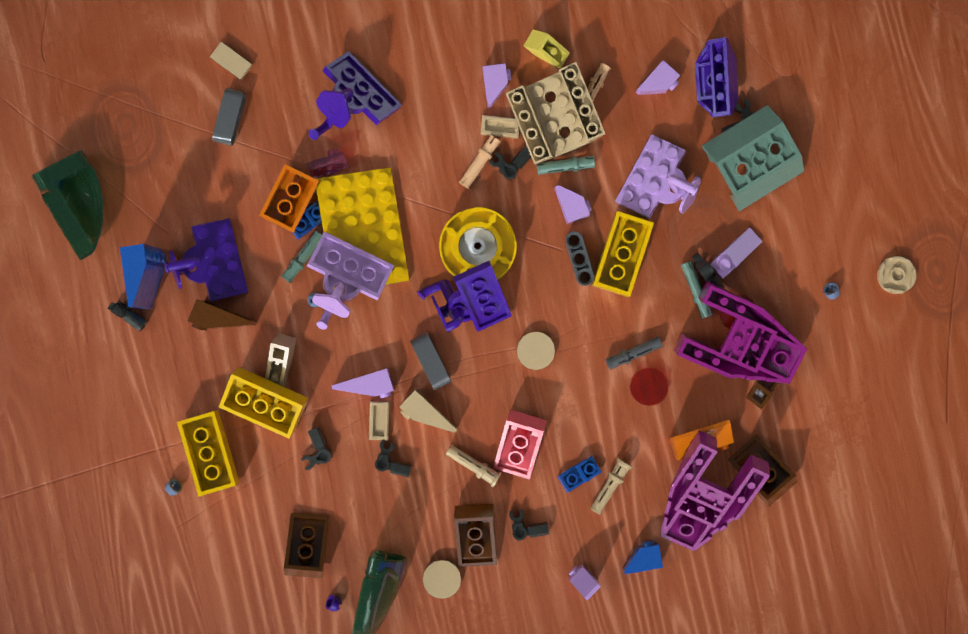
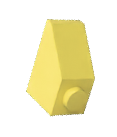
[524,29,570,69]

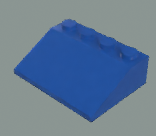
[120,244,167,309]

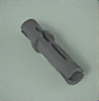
[605,336,663,370]

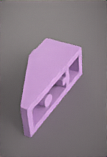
[709,227,762,279]
[332,368,395,398]

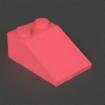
[493,410,547,479]

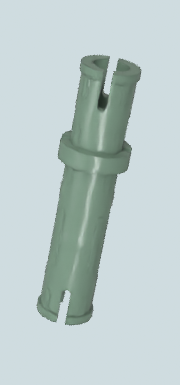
[537,155,595,175]
[281,231,322,284]
[680,261,713,318]

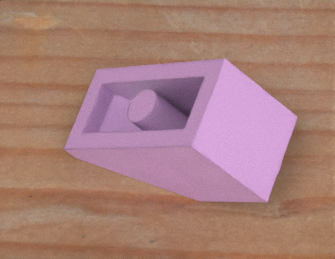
[636,61,680,95]
[483,63,511,108]
[554,185,592,224]
[568,564,601,600]

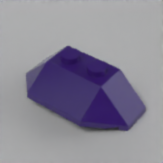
[695,37,739,117]

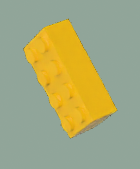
[592,211,654,297]
[219,367,309,439]
[177,410,240,497]

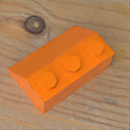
[259,164,320,233]
[669,420,734,460]

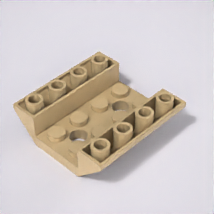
[506,62,606,164]

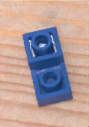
[292,201,322,240]
[557,456,602,493]

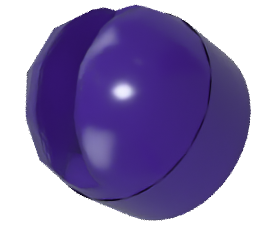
[325,595,342,611]

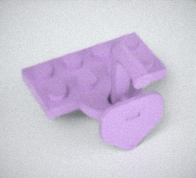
[615,134,701,219]
[307,232,394,330]

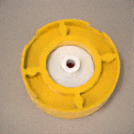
[439,207,517,280]

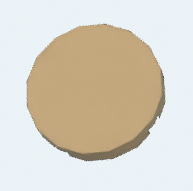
[877,256,916,294]
[517,332,555,370]
[423,560,461,599]

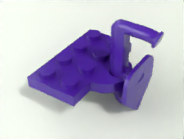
[309,51,402,140]
[164,218,248,302]
[417,261,512,332]

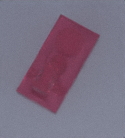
[306,148,349,179]

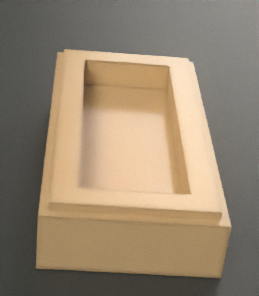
[210,42,253,81]
[480,115,519,139]
[369,401,389,440]

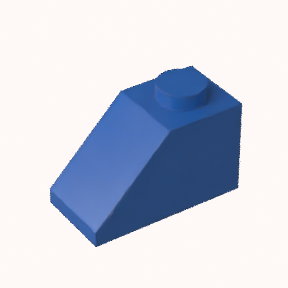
[622,540,663,574]

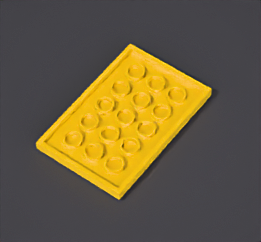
[316,168,409,289]

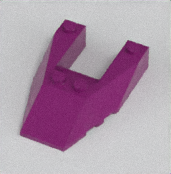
[674,281,807,384]
[660,431,770,551]

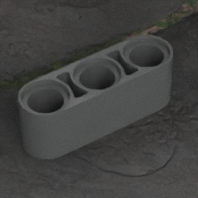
[212,88,246,146]
[565,231,594,286]
[410,332,452,390]

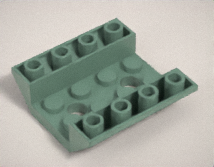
[701,105,804,211]

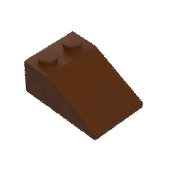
[188,299,257,331]
[728,435,798,507]
[454,504,497,567]
[284,513,329,579]

